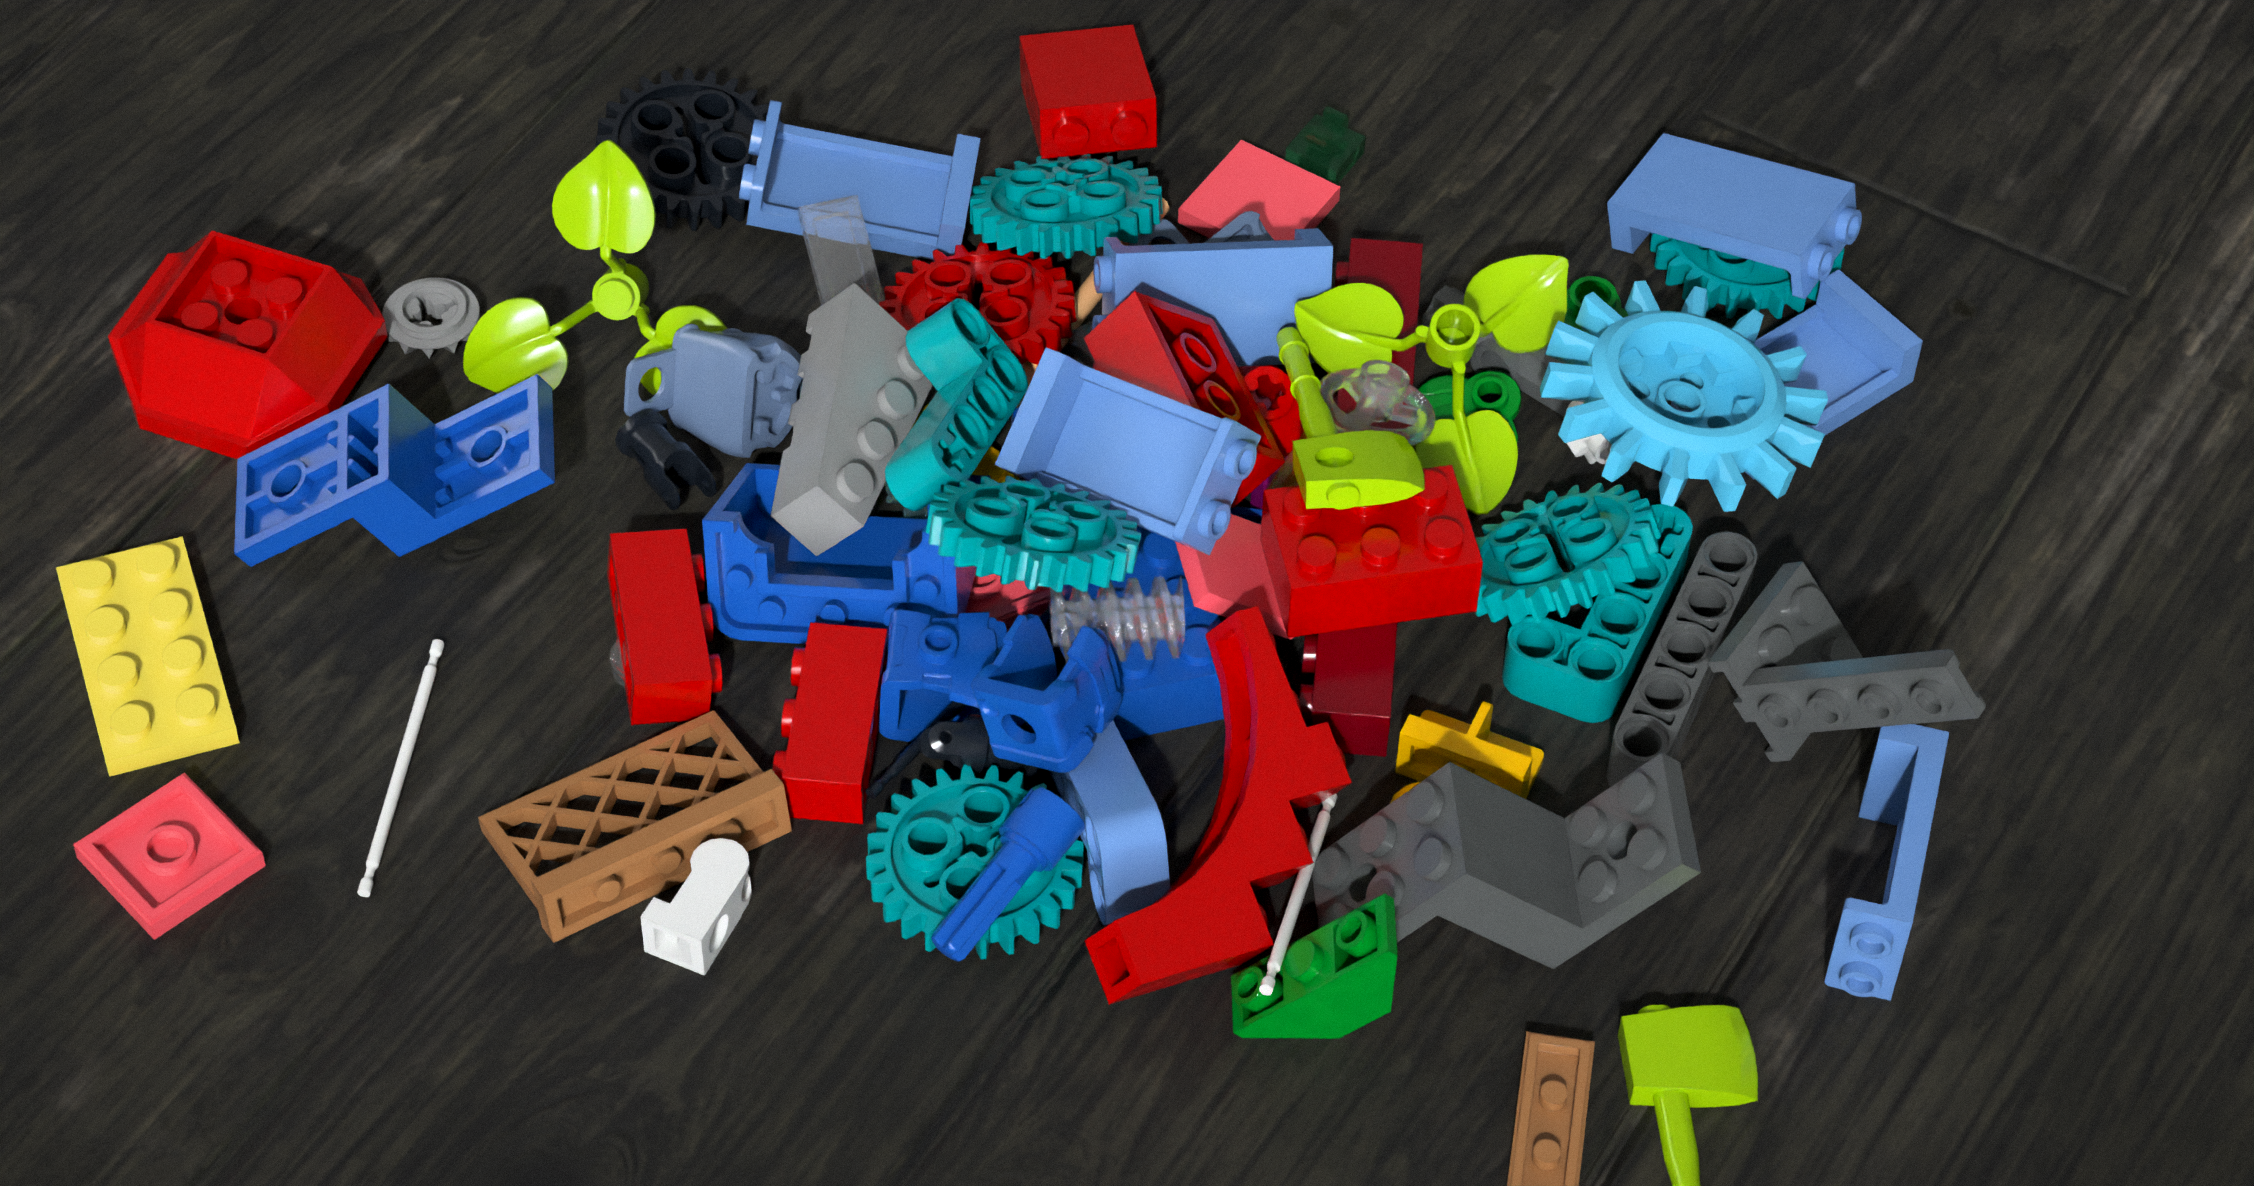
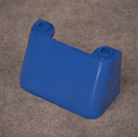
[702,463,991,644]

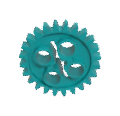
[969,154,1163,259]
[1650,233,1845,319]
[926,476,1141,592]
[1475,483,1661,625]
[866,764,1084,960]

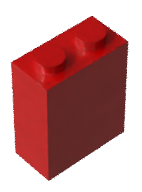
[1019,25,1157,159]

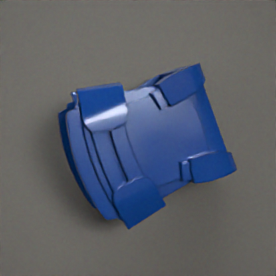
[879,610,1007,742]
[971,614,1122,773]

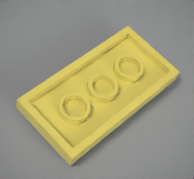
[56,536,240,777]

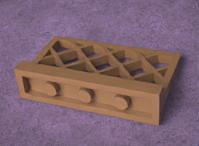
[478,710,792,943]

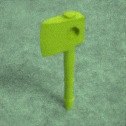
[1276,327,1425,510]
[1618,1005,1758,1186]

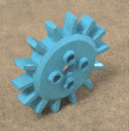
[1540,280,1828,512]

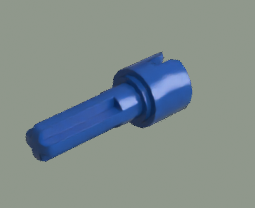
[931,787,1085,962]

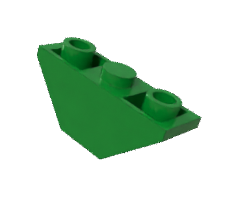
[1231,893,1398,1039]

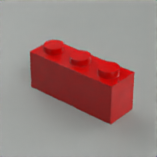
[607,529,722,725]
[772,622,888,824]

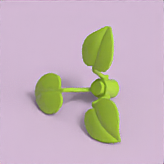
[463,140,728,395]
[1294,255,1569,515]

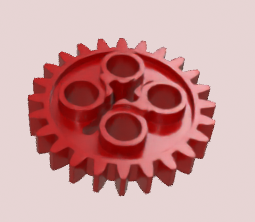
[879,241,1077,369]

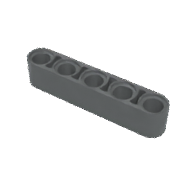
[1606,531,1758,787]

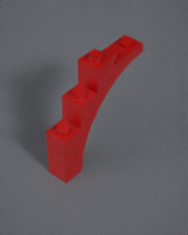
[1085,606,1352,1005]

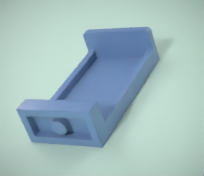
[739,100,981,261]
[1607,133,1862,299]
[1092,228,1333,367]
[1671,269,1923,480]
[995,347,1261,556]
[1824,724,1949,1001]

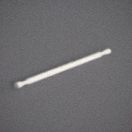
[357,639,445,897]
[1259,794,1337,995]

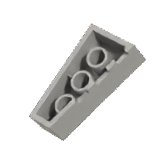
[771,283,932,556]

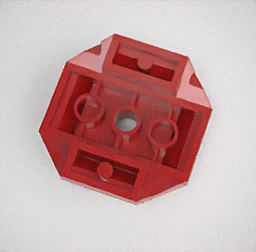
[108,230,388,459]

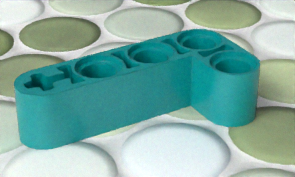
[885,298,1028,511]
[1502,504,1693,723]

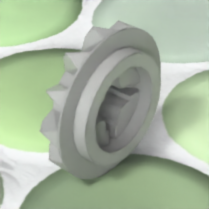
[382,278,481,359]

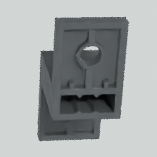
[1312,752,1701,969]

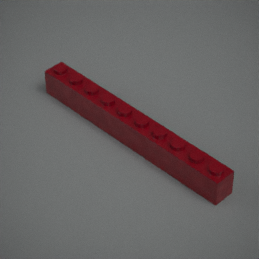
[1299,238,1423,757]

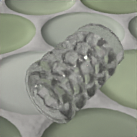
[1049,576,1185,663]

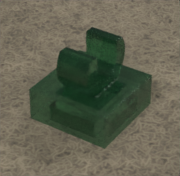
[1285,106,1366,185]

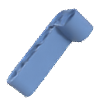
[1048,720,1170,925]

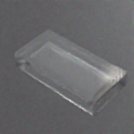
[798,195,885,306]

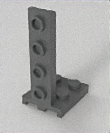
[1707,561,1986,762]

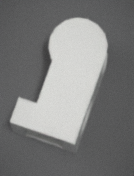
[640,838,752,976]

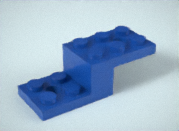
[234,374,555,567]

